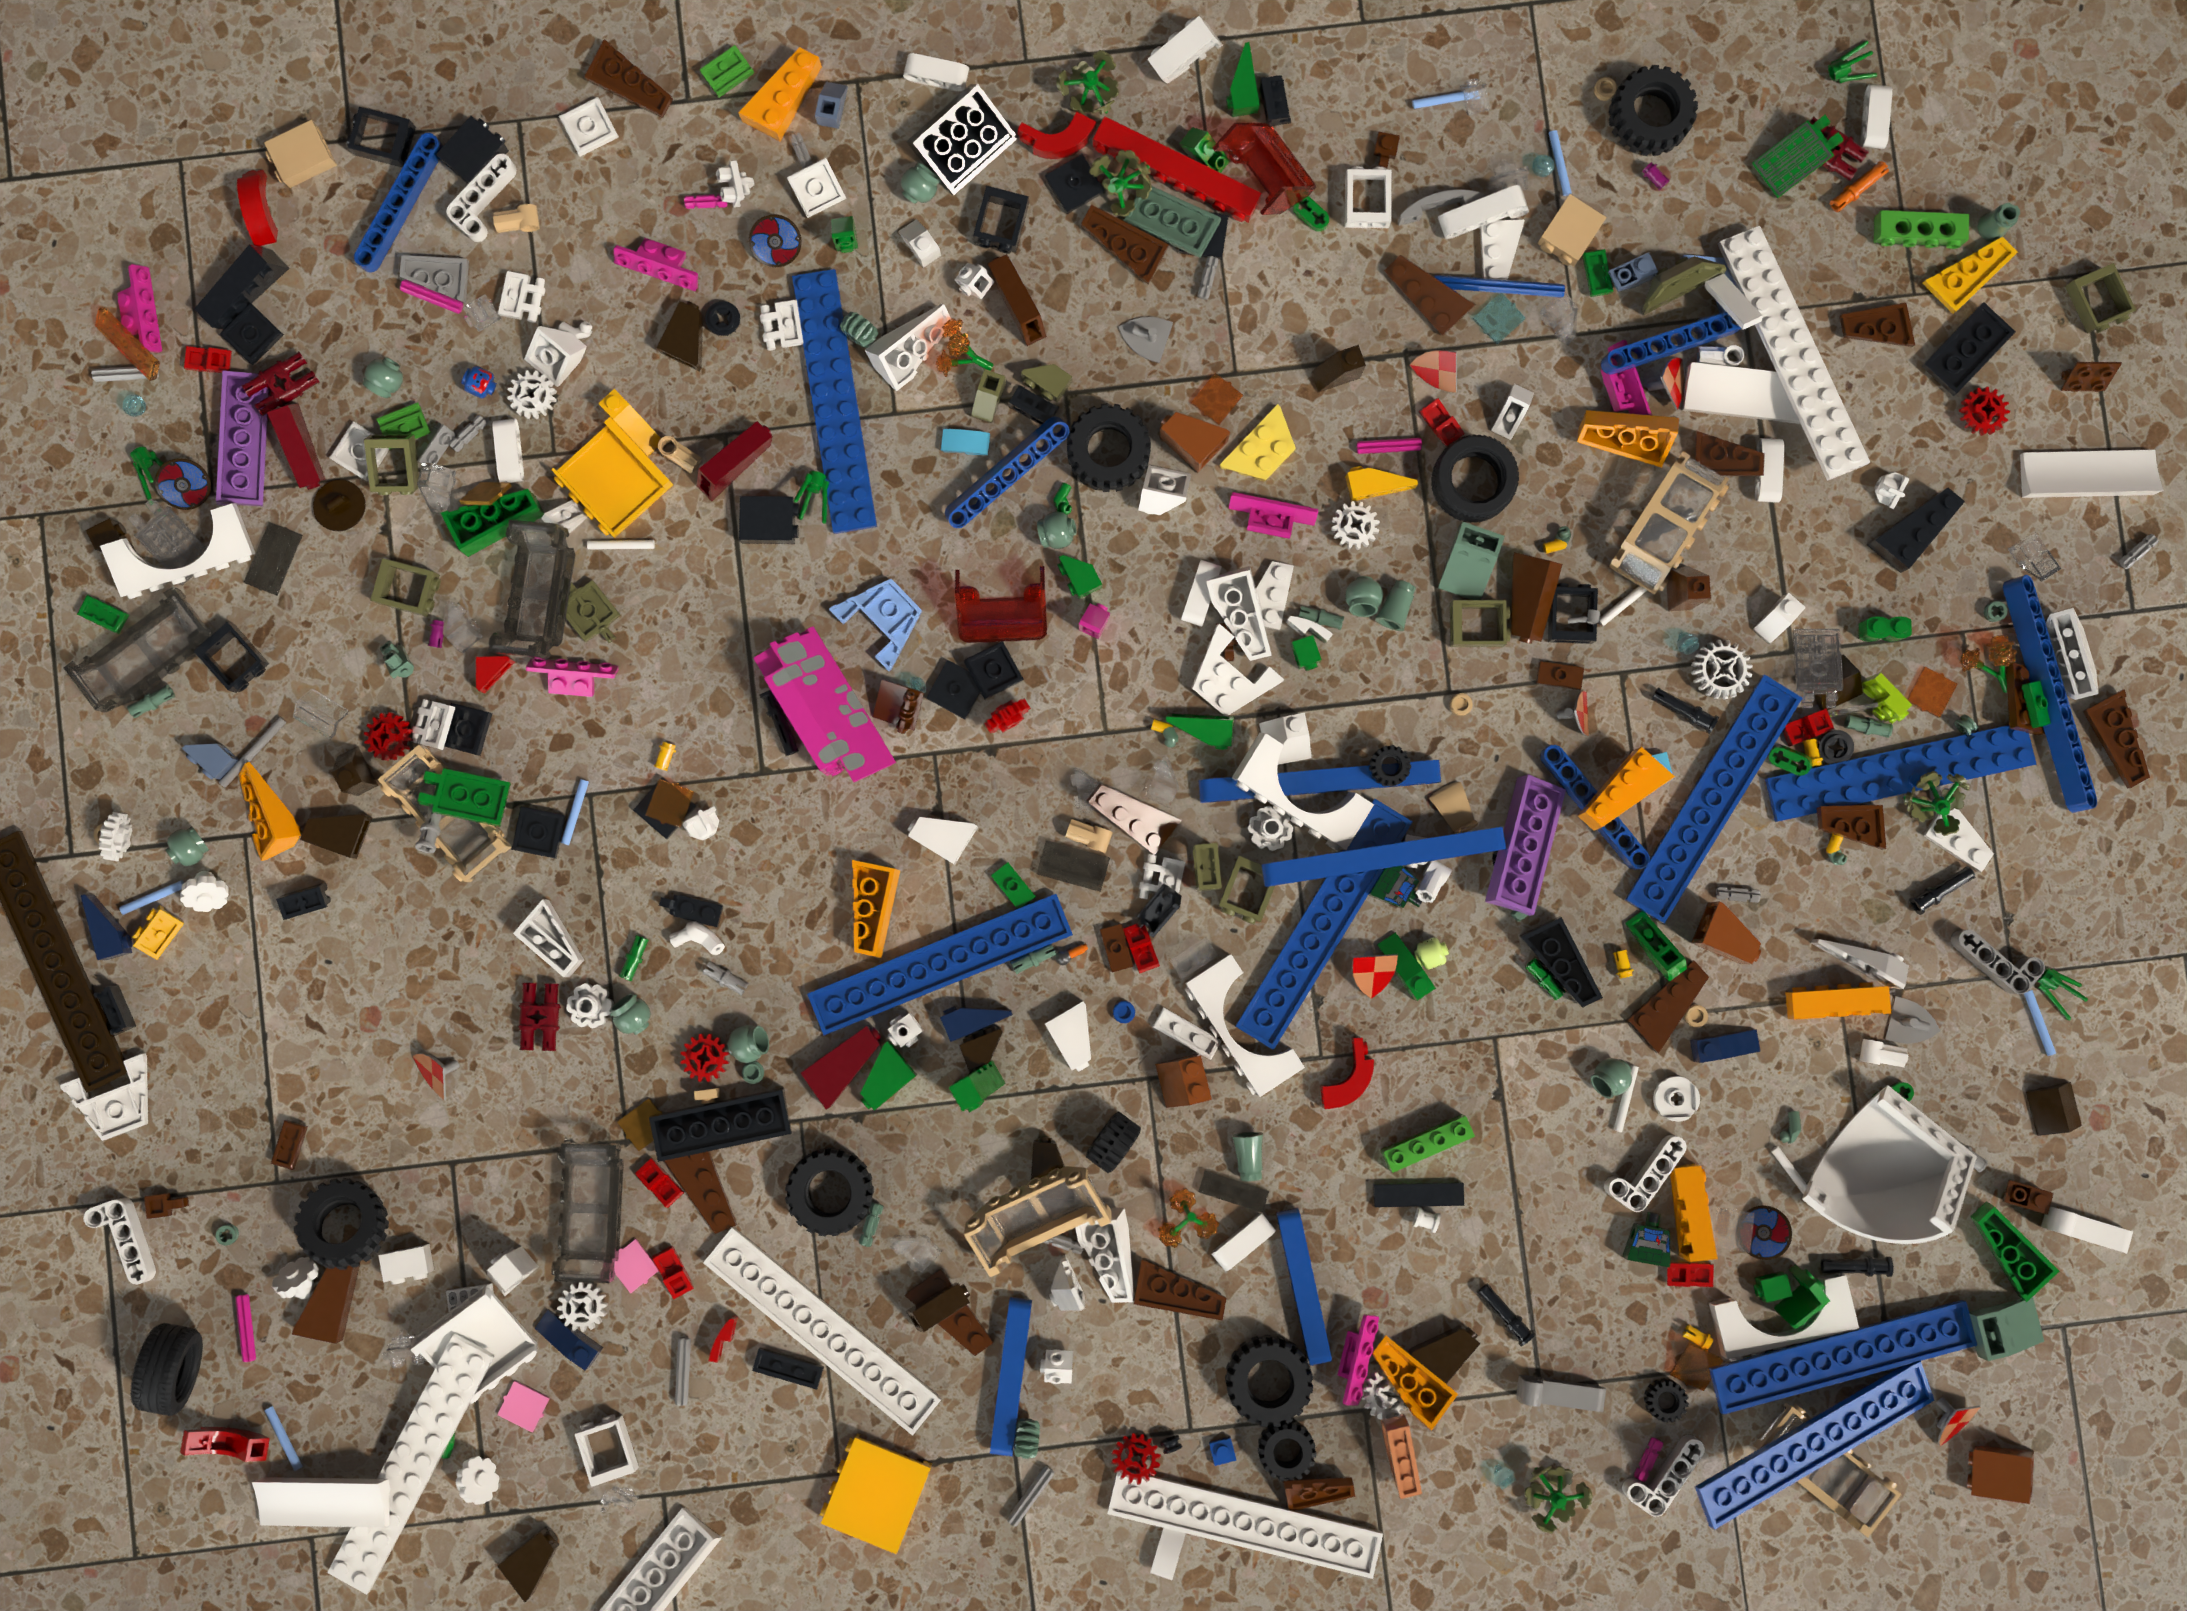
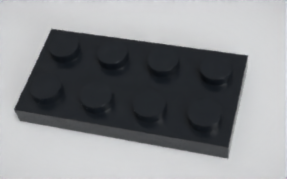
[1921,302,2016,396]

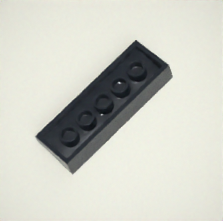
[649,1088,792,1162]

